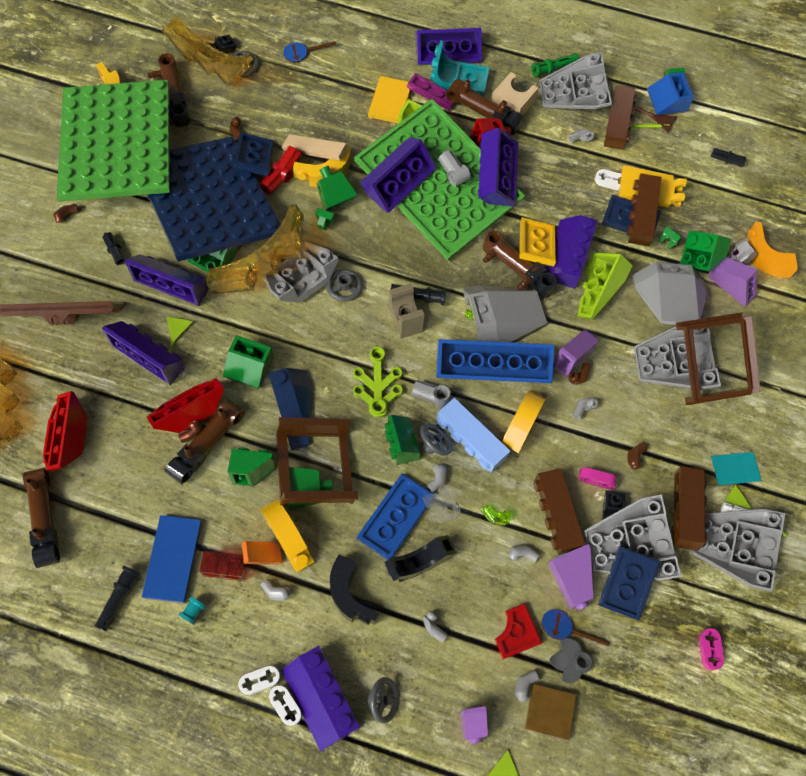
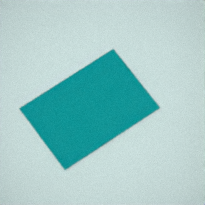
[711,452,762,486]

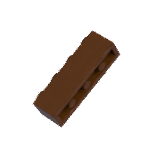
[603,85,637,150]
[626,173,661,246]
[673,466,707,551]
[533,468,585,555]

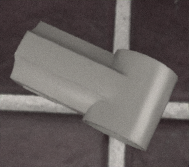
[438,150,471,187]
[412,379,450,409]

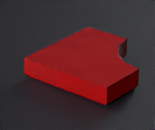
[494,603,542,660]

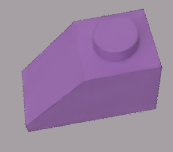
[459,706,488,744]

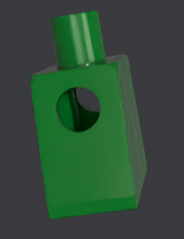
[317,165,357,211]
[288,467,333,510]

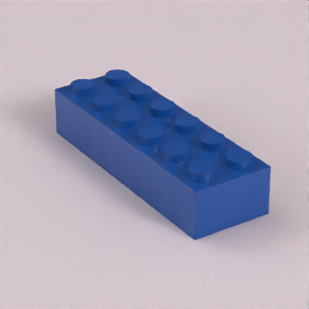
[436,339,554,383]

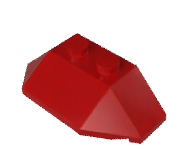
[146,378,224,433]
[42,391,87,471]

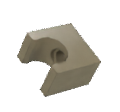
[388,283,425,339]

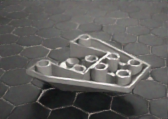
[539,52,612,109]
[254,234,339,303]
[632,262,707,325]
[462,285,547,342]
[634,317,721,390]
[584,494,681,580]
[689,509,786,592]

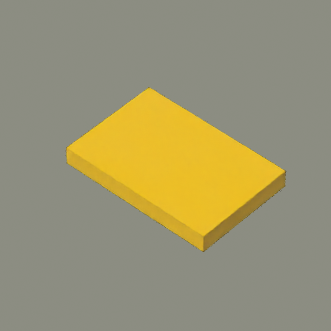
[368,76,411,123]
[519,217,556,267]

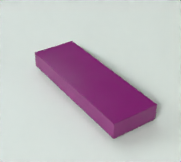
[407,73,454,111]

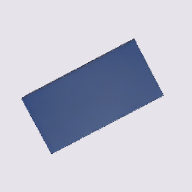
[356,473,435,560]
[142,515,202,604]

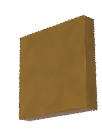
[525,684,576,740]

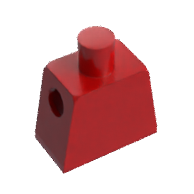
[470,118,511,149]

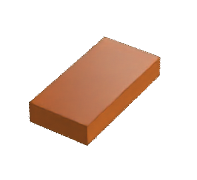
[242,541,282,565]

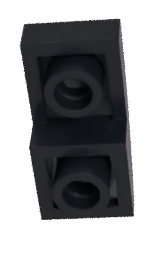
[199,34,237,62]
[602,490,626,520]

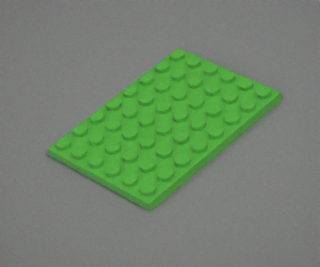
[57,80,170,202]
[354,99,525,261]

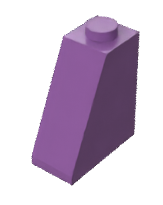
[709,257,758,306]
[553,329,599,377]
[548,544,593,611]

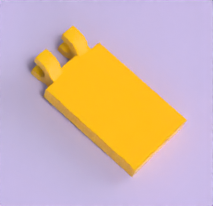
[618,165,687,208]

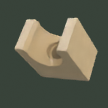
[491,72,538,116]

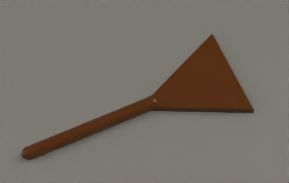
[632,105,677,133]

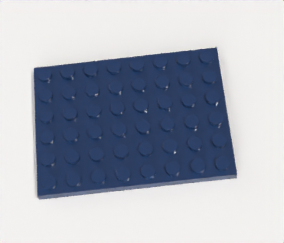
[147,136,284,262]

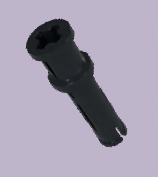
[390,284,446,306]
[94,565,140,632]

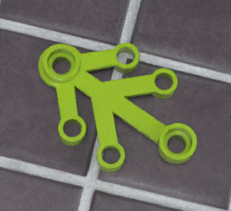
[353,347,403,418]

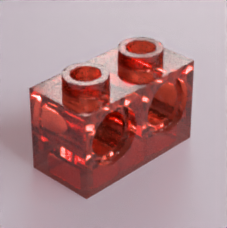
[199,551,248,582]

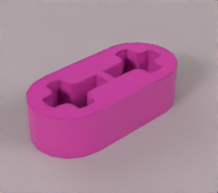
[578,468,617,489]
[699,628,724,671]

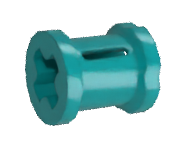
[178,597,206,625]

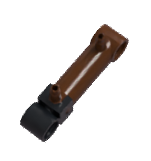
[148,53,190,127]
[446,79,524,135]
[482,230,557,298]
[165,399,245,484]
[23,467,60,568]

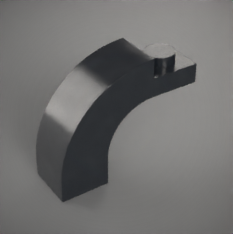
[384,535,457,582]
[330,554,379,625]

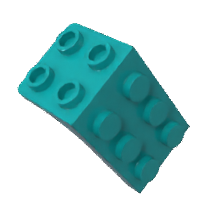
[431,40,490,96]

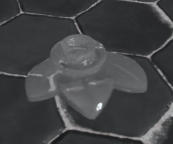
[423,483,460,524]

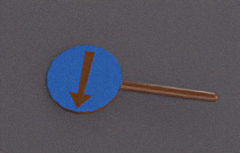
[283,41,336,63]
[542,609,610,646]

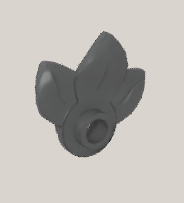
[549,638,593,683]

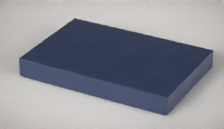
[233,132,274,176]
[602,194,662,233]
[598,546,660,620]

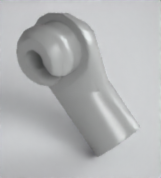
[568,129,594,143]
[572,397,598,420]
[426,464,447,493]
[508,544,540,563]
[260,579,291,601]
[423,611,447,643]
[514,670,539,702]

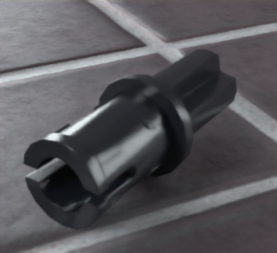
[711,148,746,167]
[102,232,126,265]

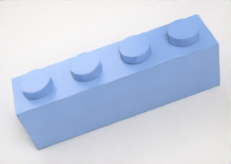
[436,398,510,473]

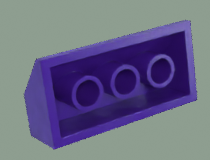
[415,28,482,65]
[478,128,518,207]
[360,137,436,213]
[544,215,598,289]
[125,254,209,306]
[102,321,185,385]
[281,646,360,752]

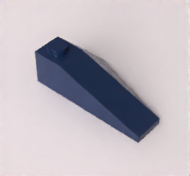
[268,368,312,451]

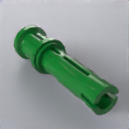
[531,53,580,77]

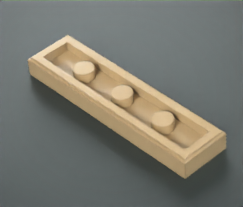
[282,134,348,161]

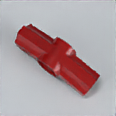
[260,145,302,195]

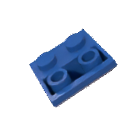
[647,72,694,115]

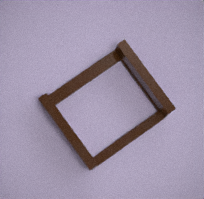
[676,313,761,405]
[276,417,358,505]

